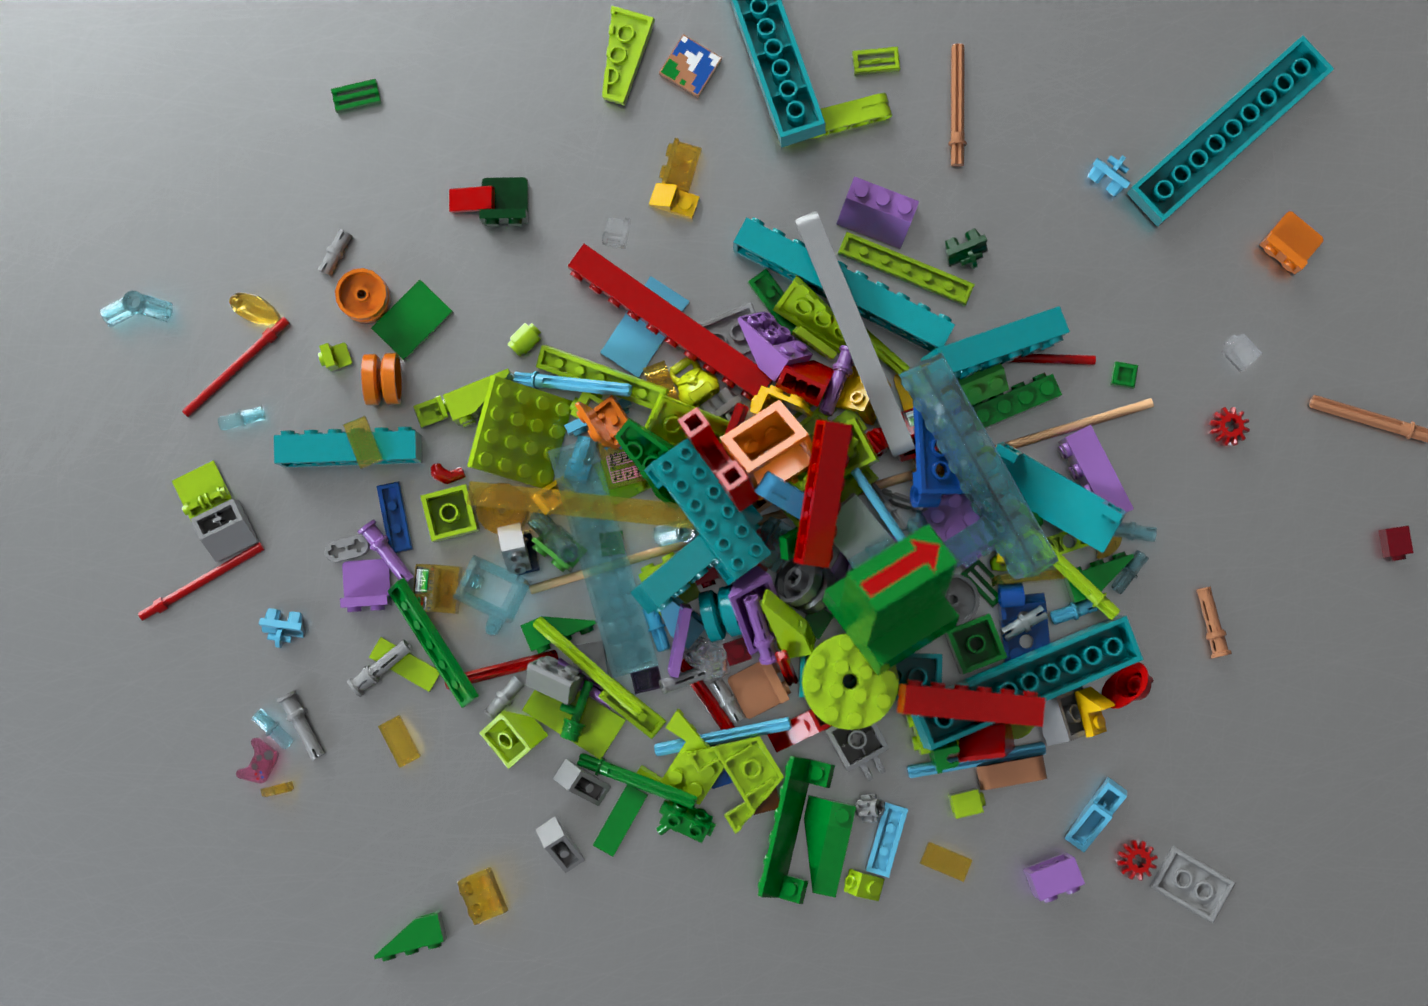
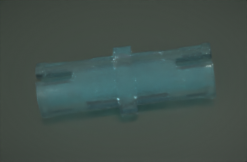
[1114,522,1157,542]

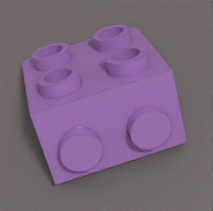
[340,559,392,612]

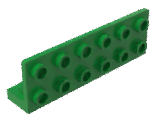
[758,756,835,904]

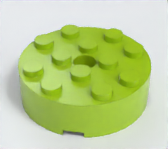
[802,634,899,730]

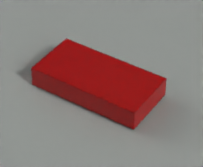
[449,186,495,213]

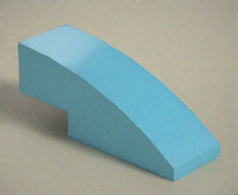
[1065,777,1127,852]

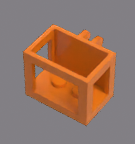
[720,400,812,500]

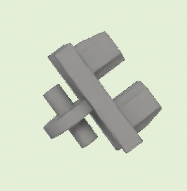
[700,386,742,421]

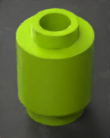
[507,323,541,357]

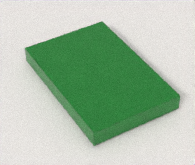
[371,279,453,361]

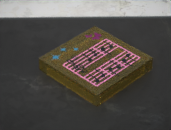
[597,443,646,490]

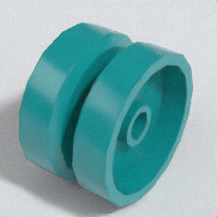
[698,585,742,642]

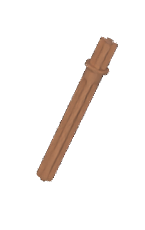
[948,44,967,167]
[1309,395,1428,443]

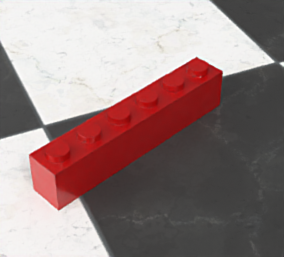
[793,420,853,568]
[897,680,1046,727]

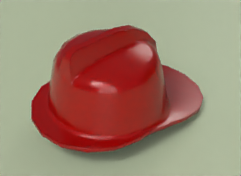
[1102,662,1154,709]

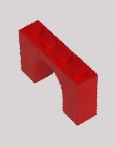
[677,407,759,512]

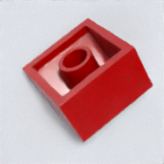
[958,723,1015,762]

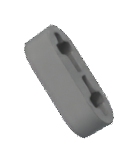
[325,535,370,562]

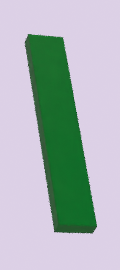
[388,578,479,708]

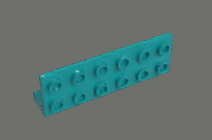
[644,439,771,585]
[981,442,1127,553]

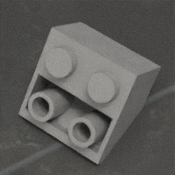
[190,499,259,562]
[526,656,584,705]

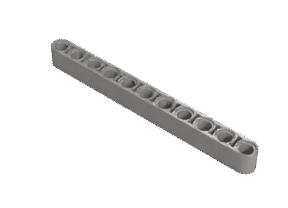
[795,211,915,457]

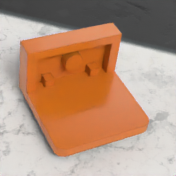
[1260,211,1323,274]
[575,395,628,450]

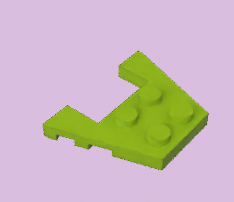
[637,709,724,805]
[687,736,784,834]

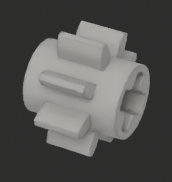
[855,794,884,823]

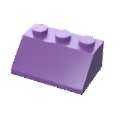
[836,176,919,249]
[728,566,778,655]

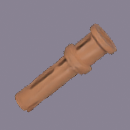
[1196,586,1232,659]

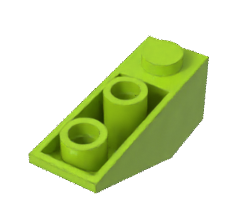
[760,589,816,658]

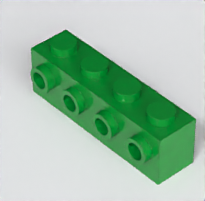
[964,372,1062,434]

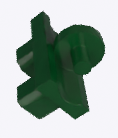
[945,228,988,269]

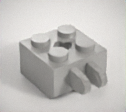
[825,723,889,781]

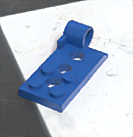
[910,399,965,508]
[998,583,1050,662]

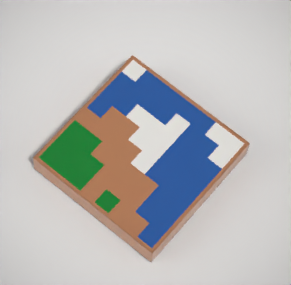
[659,34,722,98]

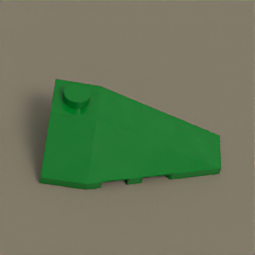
[614,418,679,511]
[804,795,856,898]

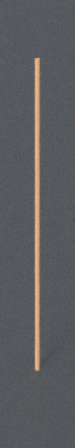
[529,398,1154,594]

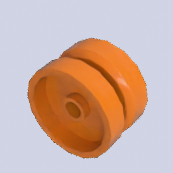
[335,268,391,324]
[361,353,402,406]

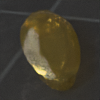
[229,292,281,325]

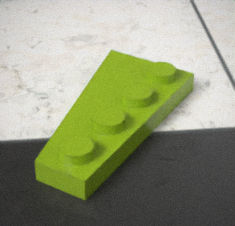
[773,275,847,353]

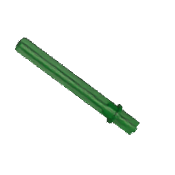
[577,753,697,808]

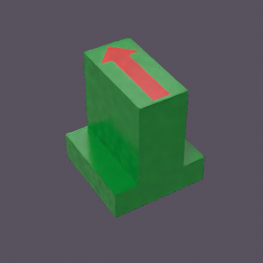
[823,524,959,675]

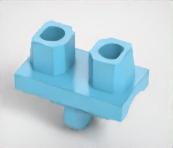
[1088,155,1130,196]
[259,608,305,648]

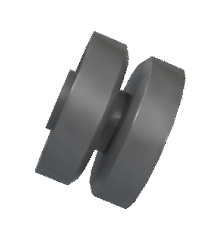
[774,558,835,614]
[945,574,980,626]

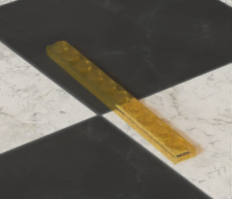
[467,481,696,529]

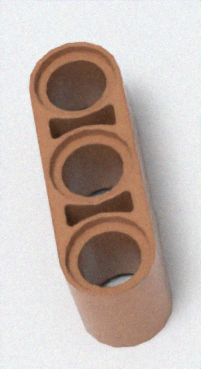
[976,755,1047,790]

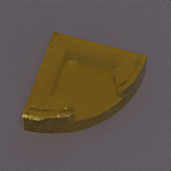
[1096,537,1122,559]
[261,781,294,798]

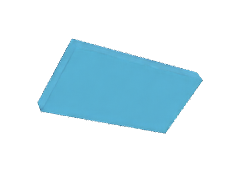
[600,276,689,378]

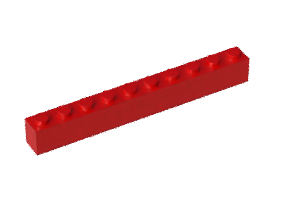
[568,243,773,402]

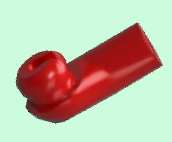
[430,463,466,484]

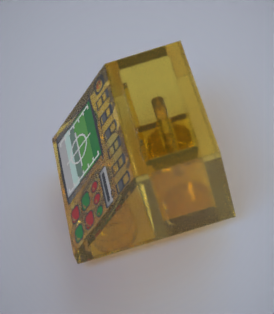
[413,564,463,614]

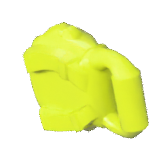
[669,357,720,407]

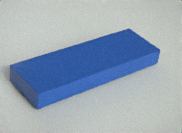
[376,481,414,553]

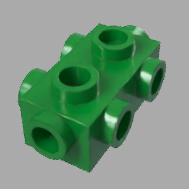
[656,800,716,843]

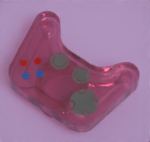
[236,737,279,784]

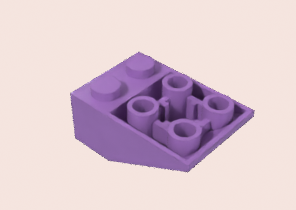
[737,311,813,382]

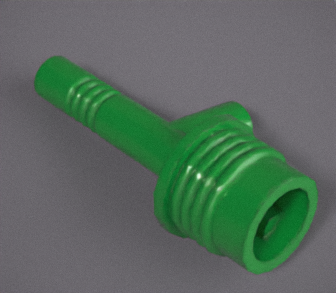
[560,680,594,742]

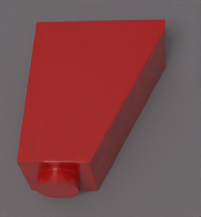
[775,360,834,407]

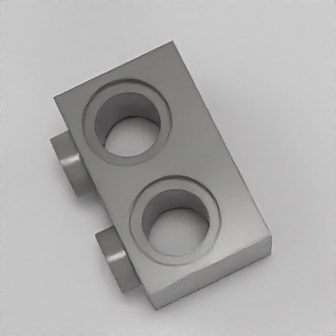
[497,523,532,575]

